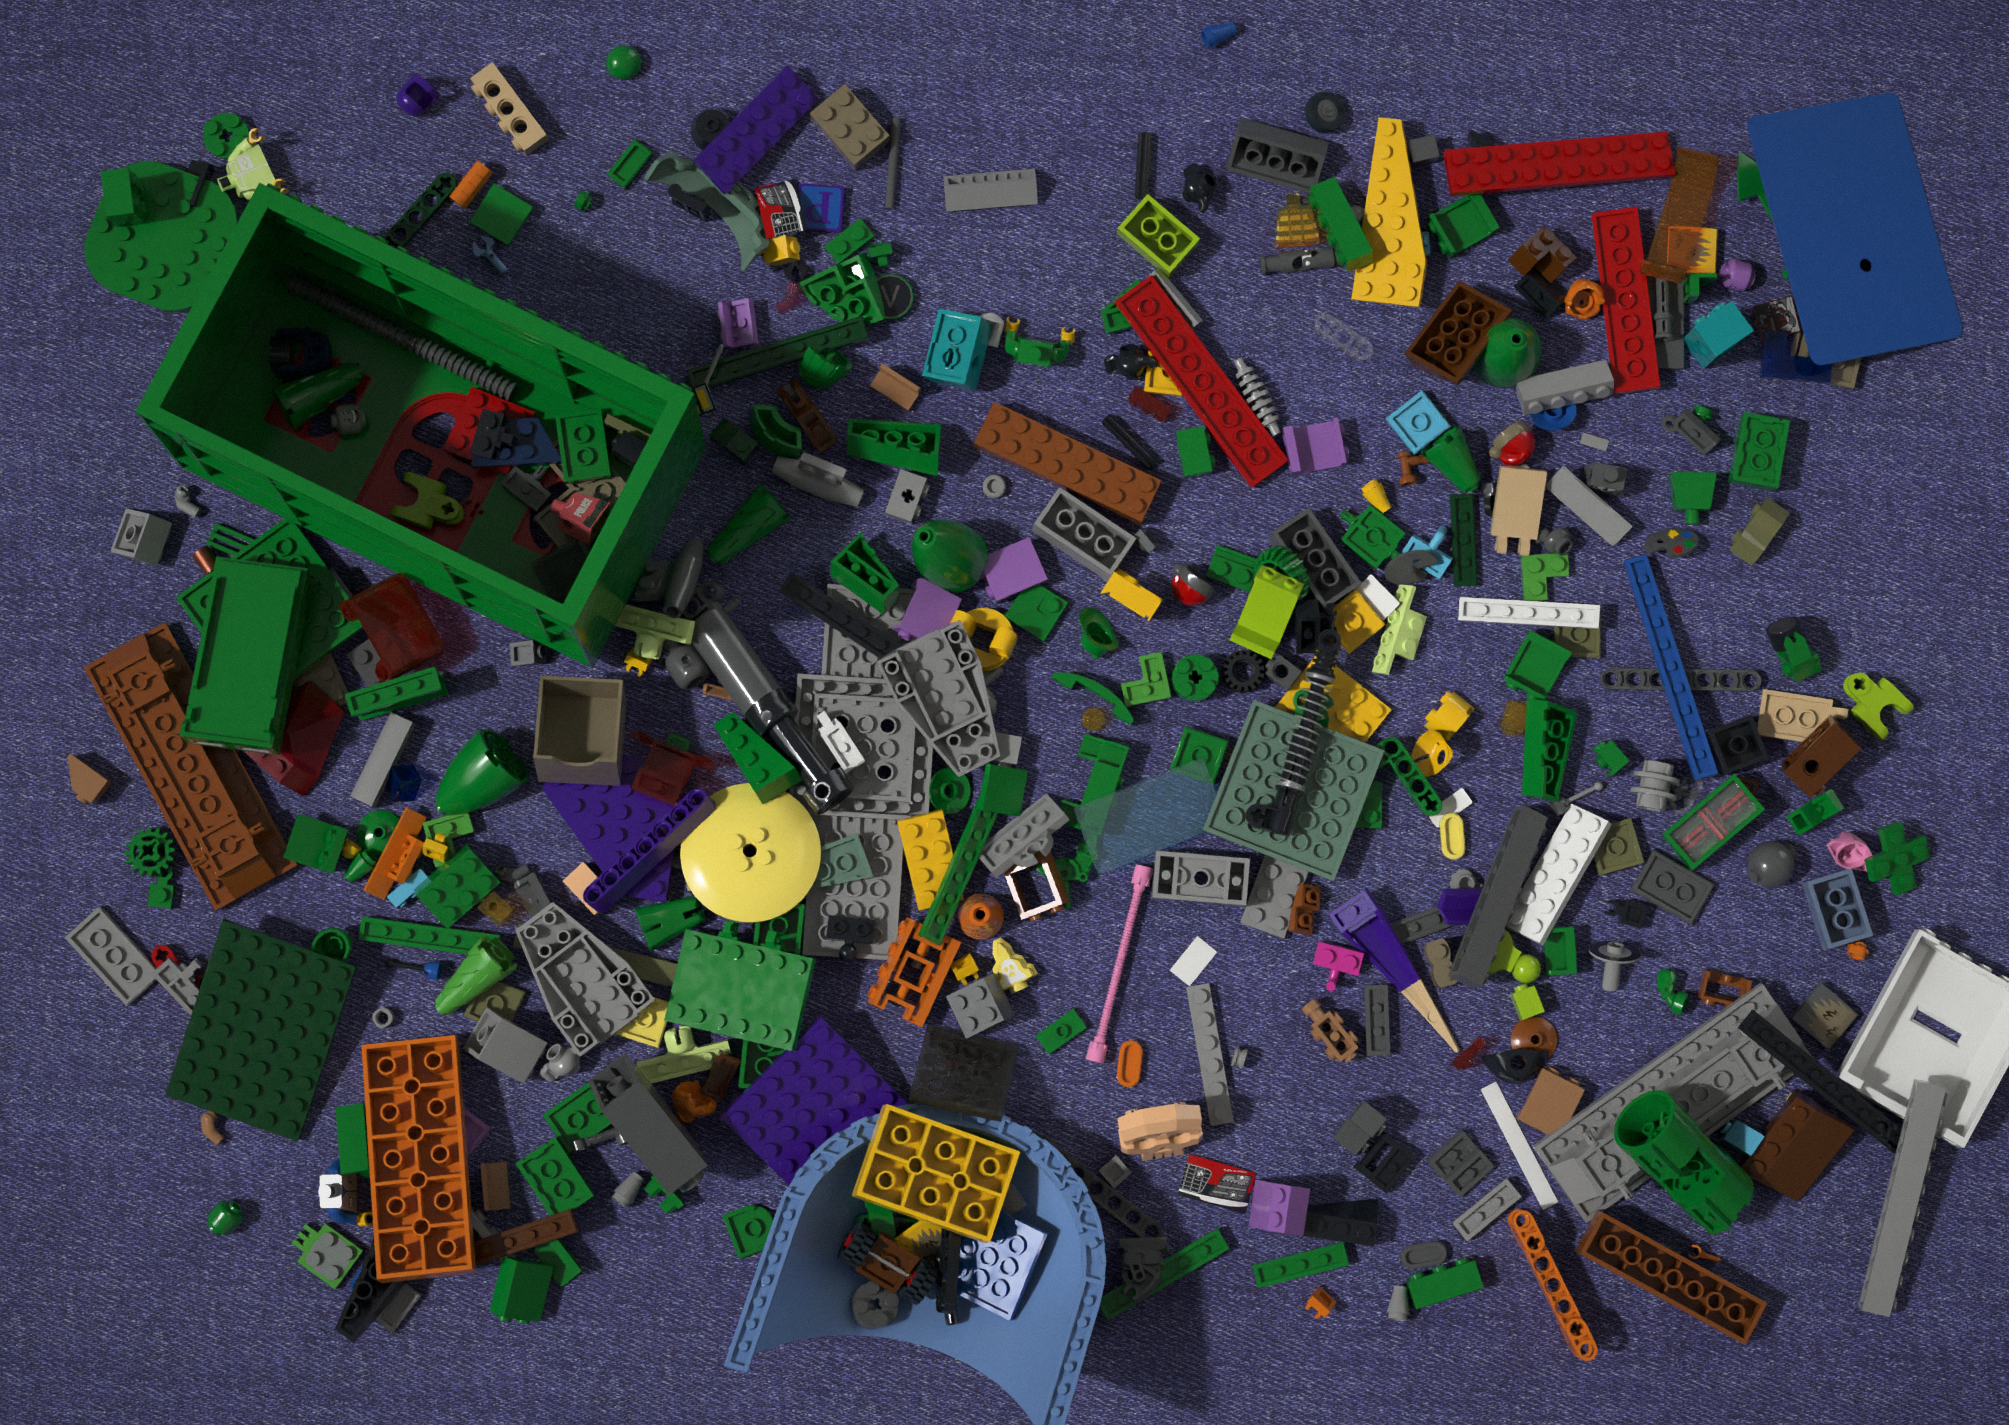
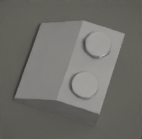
[110,508,172,567]

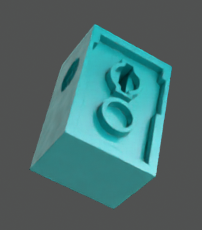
[1684,301,1754,369]
[922,309,993,392]

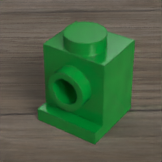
[1593,740,1629,778]

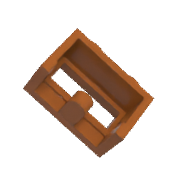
[1697,969,1752,1008]

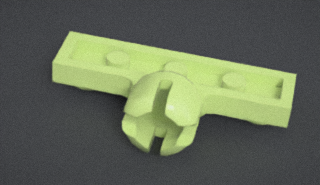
[615,604,695,659]
[636,1026,732,1084]

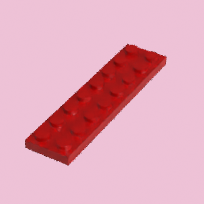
[1591,207,1661,395]

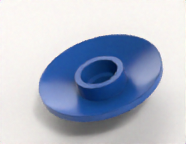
[1530,404,1577,431]

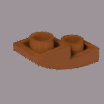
[1288,883,1321,936]

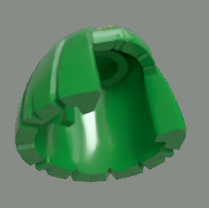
[798,346,852,389]

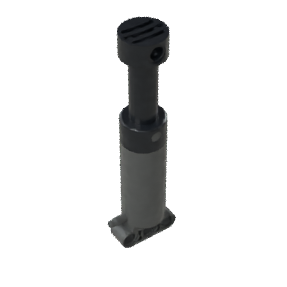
[679,582,855,815]

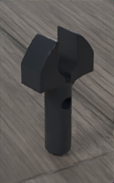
[784,261,808,283]

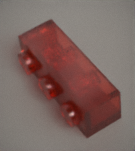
[1127,386,1172,423]

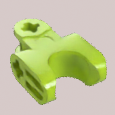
[390,472,465,530]
[1843,672,1914,741]

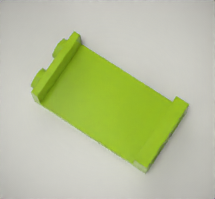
[1230,565,1304,659]

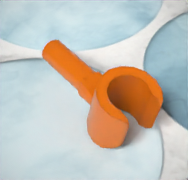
[1688,1245,1720,1263]

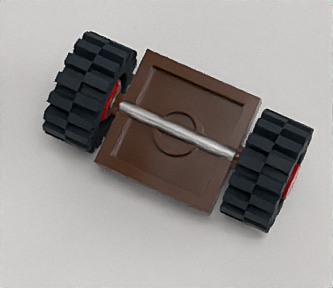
[837,1222,938,1305]

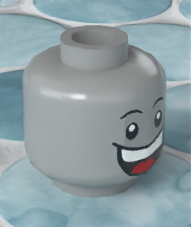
[330,404,366,435]

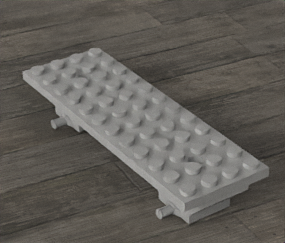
[1533,983,1812,1223]

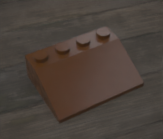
[1404,281,1513,385]
[1740,1088,1855,1201]

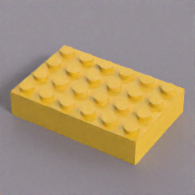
[852,1104,1020,1243]

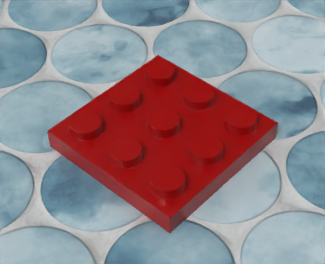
[444,387,536,476]

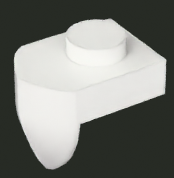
[979,313,1004,348]

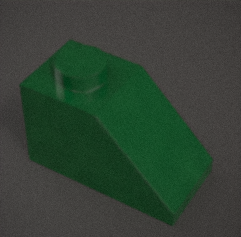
[709,418,760,465]

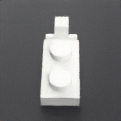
[817,711,865,774]

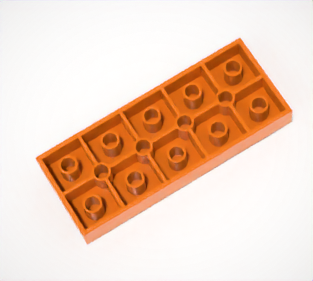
[361,1035,476,1283]

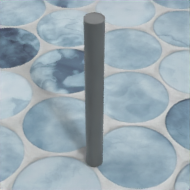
[885,117,901,210]

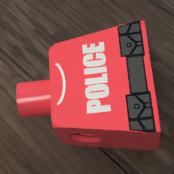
[550,493,610,545]

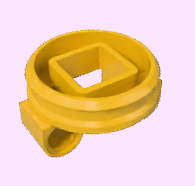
[950,608,1018,671]

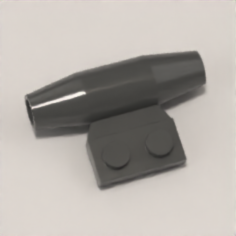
[635,538,704,618]

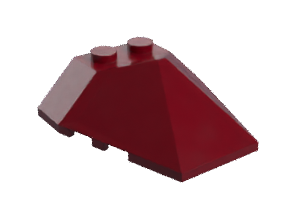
[244,680,345,796]

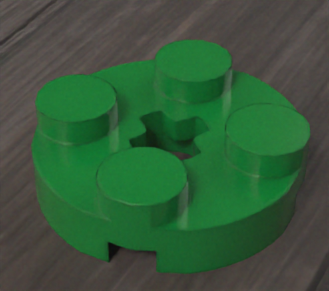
[203,113,250,160]

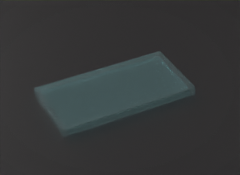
[1073,758,1217,874]

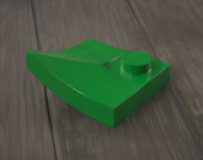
[1005,584,1068,642]

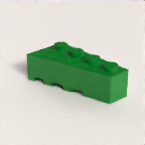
[847,419,941,476]
[713,712,802,805]

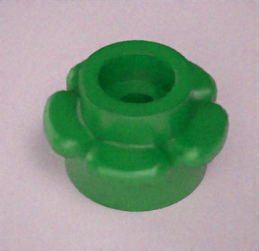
[573,190,593,212]
[1692,405,1713,423]

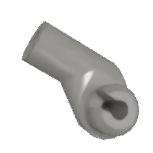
[175,485,201,518]

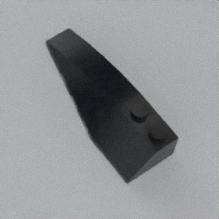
[335,1238,408,1343]

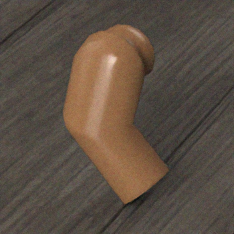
[201,1110,225,1146]

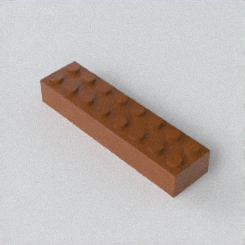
[974,402,1162,526]
[1575,1210,1768,1345]

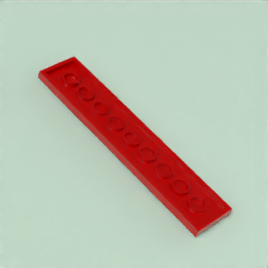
[1443,131,1675,196]
[1114,275,1289,488]

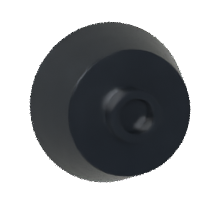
[691,108,733,150]

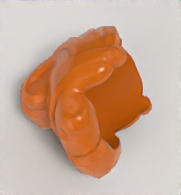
[1564,278,1605,320]
[672,1080,717,1123]

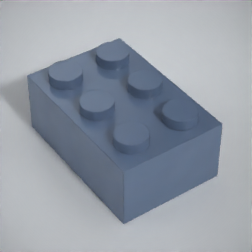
[1802,868,1873,950]

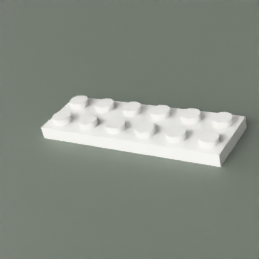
[1505,804,1612,946]

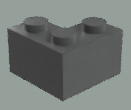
[1331,1101,1387,1156]

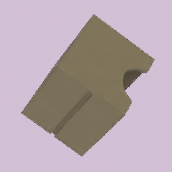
[533,676,627,786]

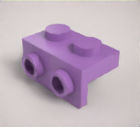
[717,298,759,349]

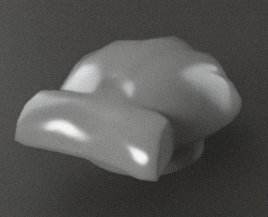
[1449,869,1483,889]

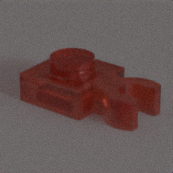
[1449,1036,1487,1070]

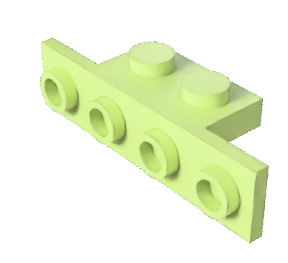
[1372,584,1427,675]

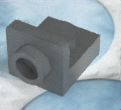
[509,640,548,667]

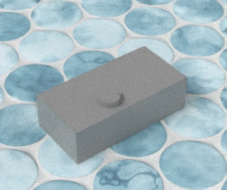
[1032,487,1137,581]

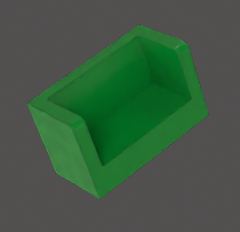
[1544,927,1577,976]

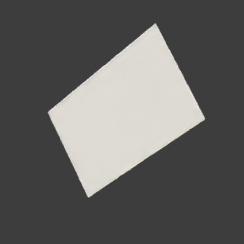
[1170,936,1217,986]

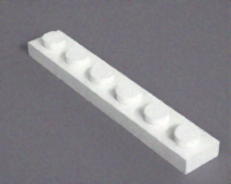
[1458,597,1600,629]

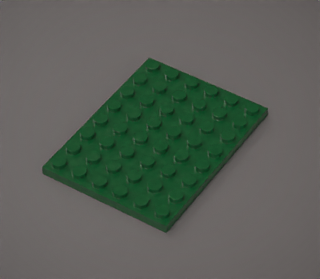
[165,919,358,1142]

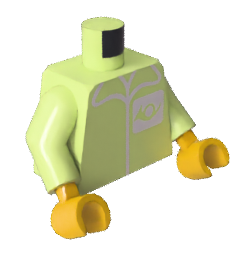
[217,128,289,200]

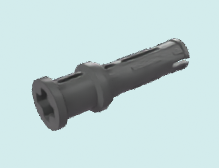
[1653,270,1675,341]

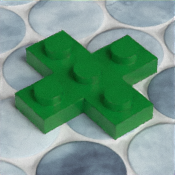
[1864,821,1931,896]

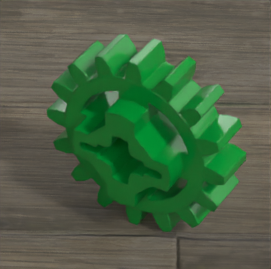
[124,827,177,878]

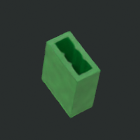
[489,1256,553,1325]

